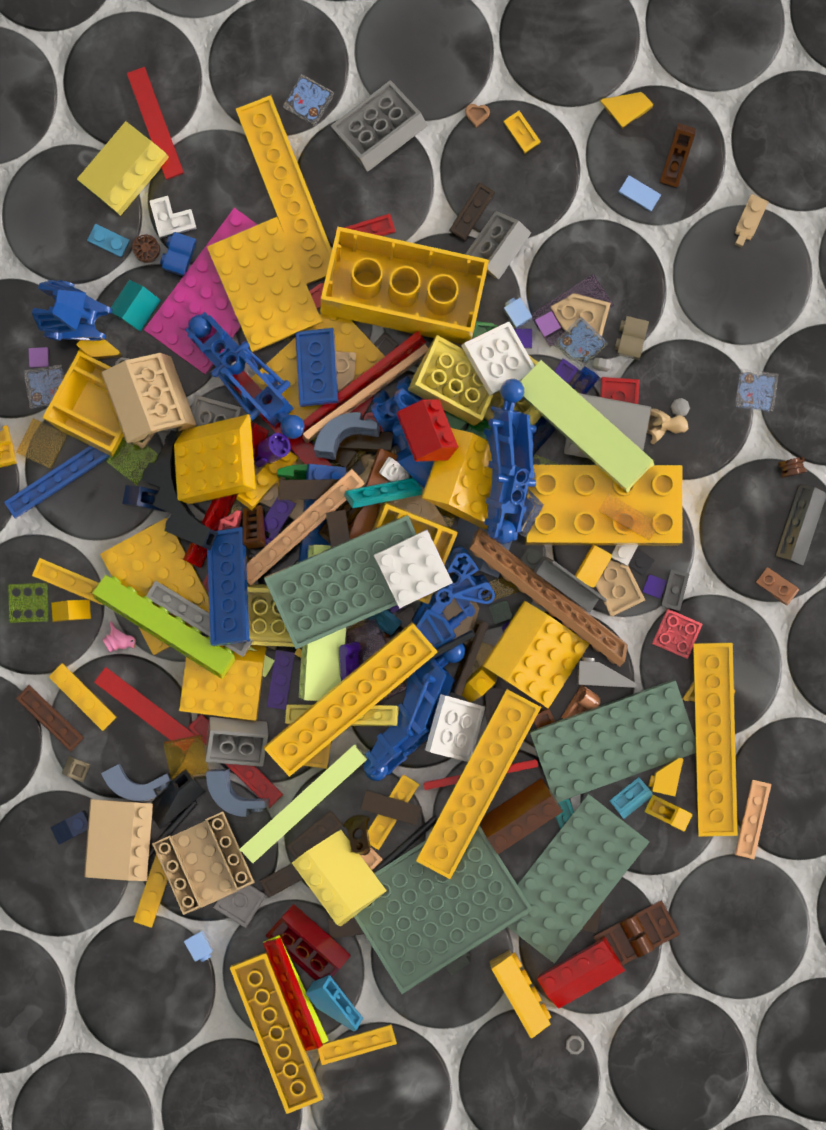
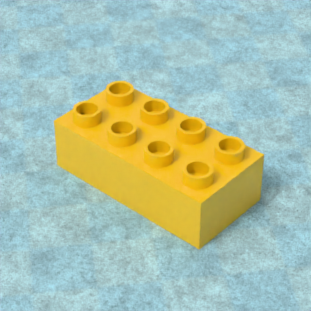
[320,227,489,344]
[525,465,682,546]

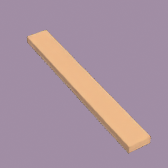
[302,345,428,443]
[247,469,365,586]

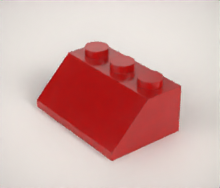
[396,399,458,461]

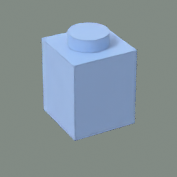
[503,298,532,329]
[184,930,213,962]

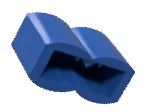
[160,232,197,276]

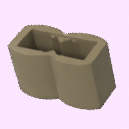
[615,316,649,360]

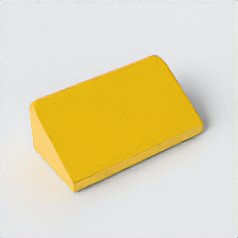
[575,544,612,588]

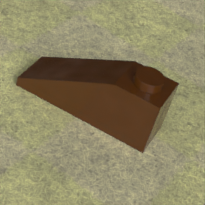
[660,123,696,188]

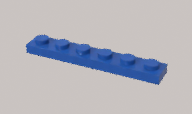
[4,446,111,519]

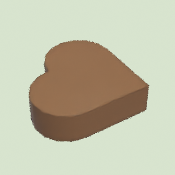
[465,104,490,128]

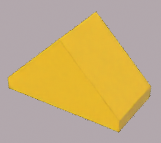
[51,600,91,622]

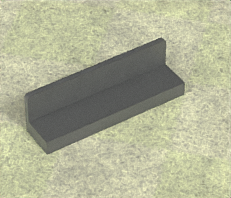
[776,484,826,565]
[533,555,607,612]

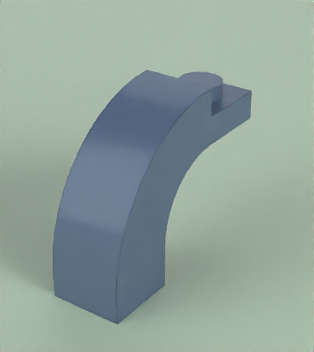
[314,412,380,460]
[101,764,172,801]
[206,769,269,817]

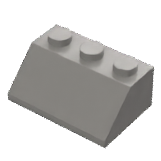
[465,211,531,279]
[205,717,268,766]

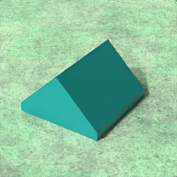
[111,280,161,332]

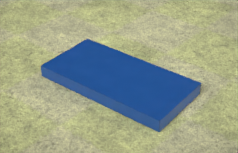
[296,328,339,407]

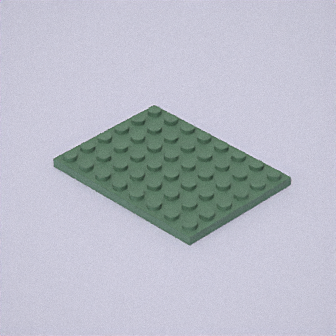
[354,825,533,995]

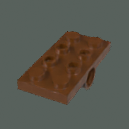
[593,900,680,965]

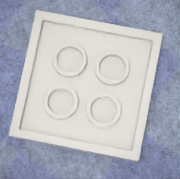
[461,322,535,396]
[374,529,453,608]
[425,694,486,762]

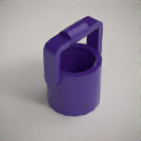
[254,433,291,468]

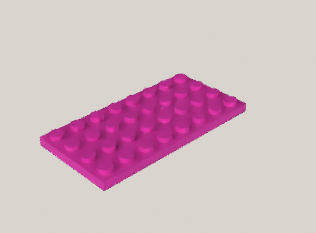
[144,208,258,375]

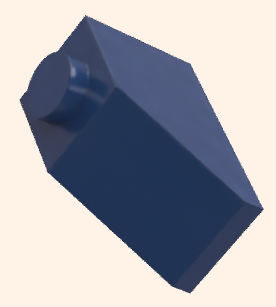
[122,485,166,512]
[50,810,89,844]

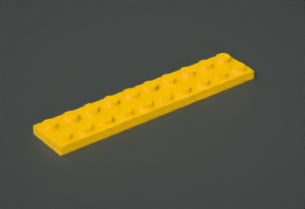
[236,95,332,285]
[264,622,438,777]
[693,642,737,837]
[416,689,541,879]

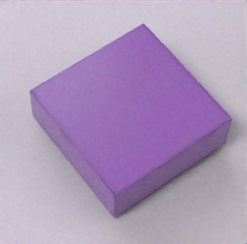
[535,311,561,337]
[29,347,49,368]

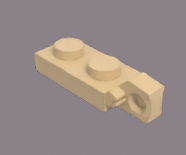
[735,194,769,248]

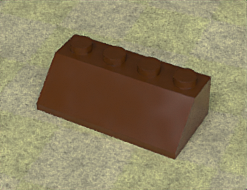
[480,778,563,854]

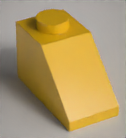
[76,340,122,359]
[462,663,497,703]
[649,758,683,796]
[644,795,693,832]

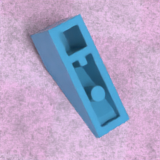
[306,975,363,1031]

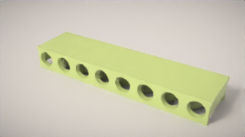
[520,360,654,493]
[299,545,346,701]
[239,744,367,863]

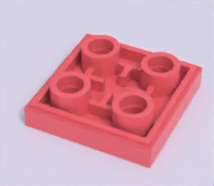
[652,609,703,659]

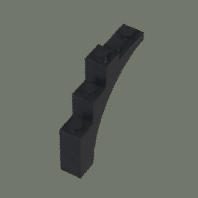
[142,430,218,550]

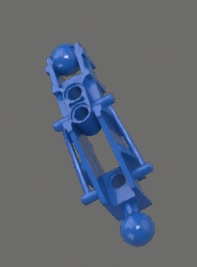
[185,312,305,439]
[484,379,537,544]
[364,639,465,781]

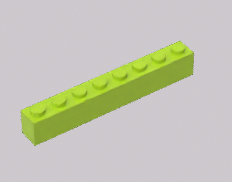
[92,574,235,679]

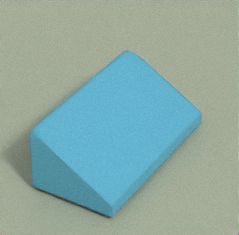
[609,777,653,819]

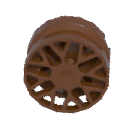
[132,234,160,263]
[778,457,807,478]

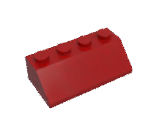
[537,937,625,1009]

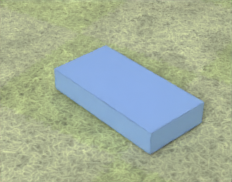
[618,176,661,212]

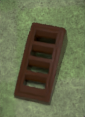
[243,505,266,549]

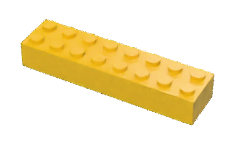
[230,952,324,1114]

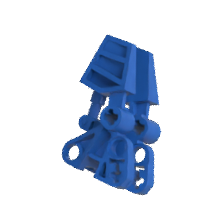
[32,280,113,341]
[371,376,434,489]
[410,545,495,649]

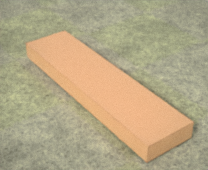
[735,780,771,859]

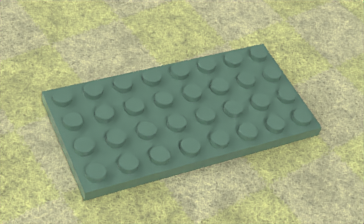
[264,514,416,649]
[529,679,696,802]
[508,794,649,963]

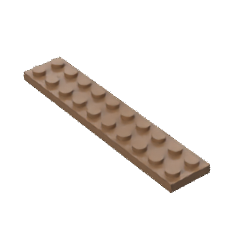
[470,528,628,667]

